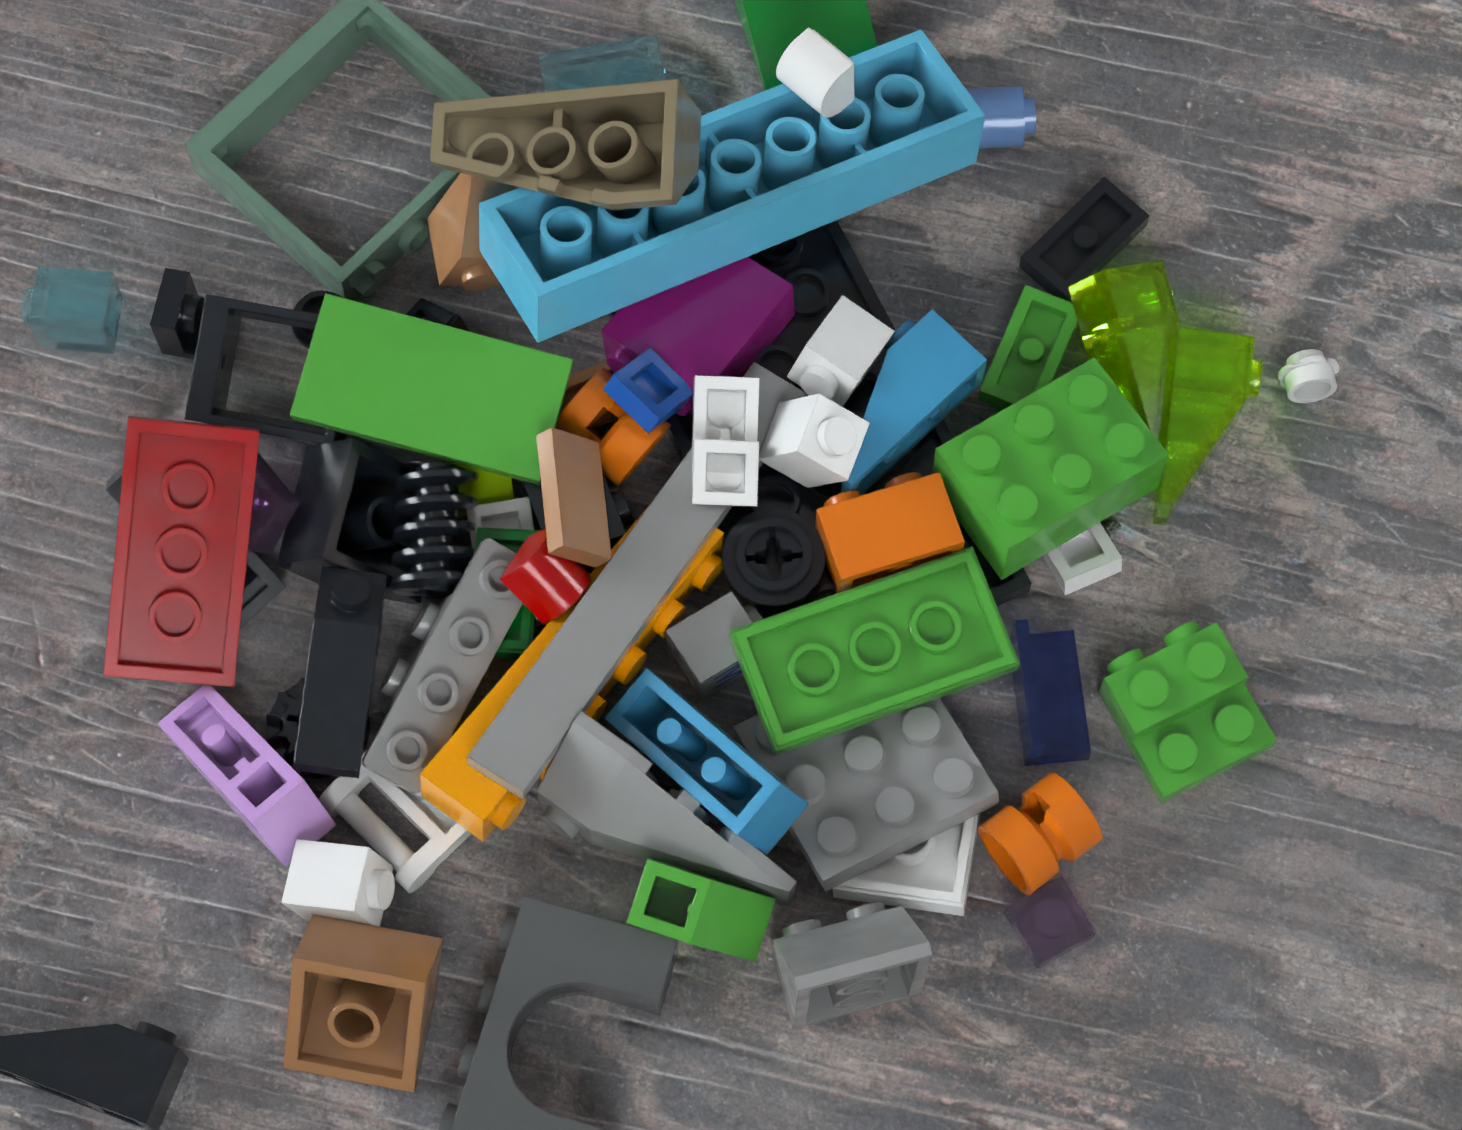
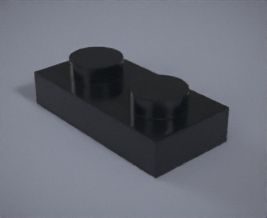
[1019,177,1150,301]

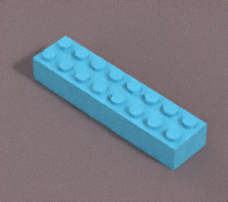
[479,29,985,343]

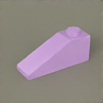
[157,685,336,867]

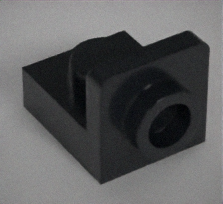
[150,268,205,359]

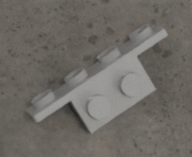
[362,538,523,794]

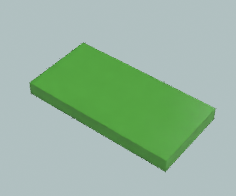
[290,293,574,485]
[729,547,1020,756]

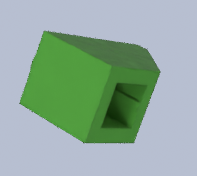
[626,857,776,962]

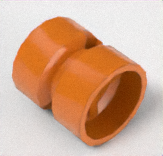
[556,367,671,487]
[977,772,1103,896]

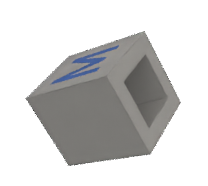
[666,591,762,701]

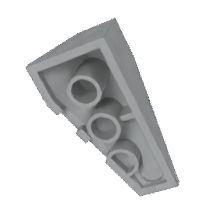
[536,711,797,906]

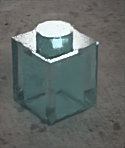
[22,266,123,354]

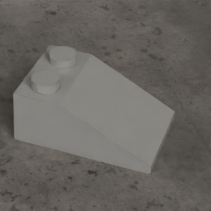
[772,902,933,1029]

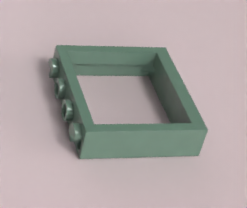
[185,0,491,301]

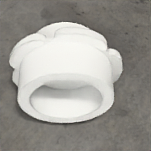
[1278,349,1340,403]

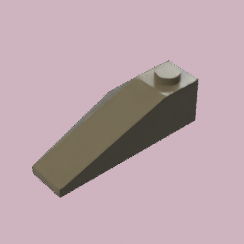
[430,79,701,210]

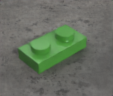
[978,285,1083,410]

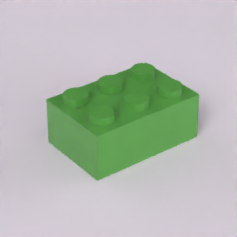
[931,357,1169,580]

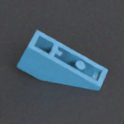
[841,309,987,495]

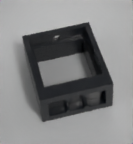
[184,294,353,444]

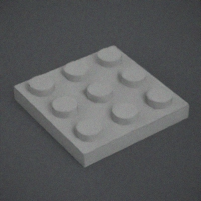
[733,698,999,892]

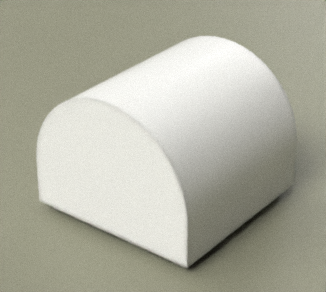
[776,27,855,118]

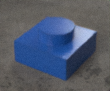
[603,348,693,434]

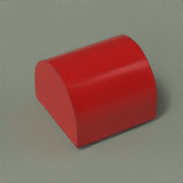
[500,529,591,624]

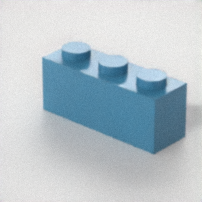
[605,668,809,855]

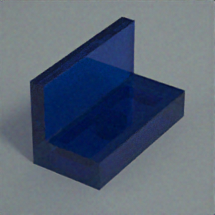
[1010,619,1091,766]

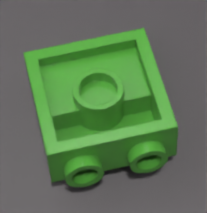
[1098,621,1277,803]

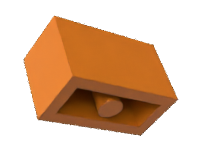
[815,472,965,593]

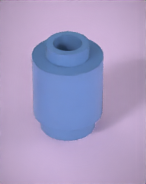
[966,86,1036,149]

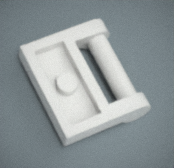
[319,750,471,893]

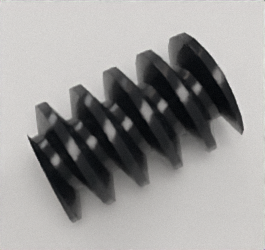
[389,461,479,599]

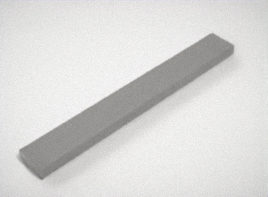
[467,362,807,800]

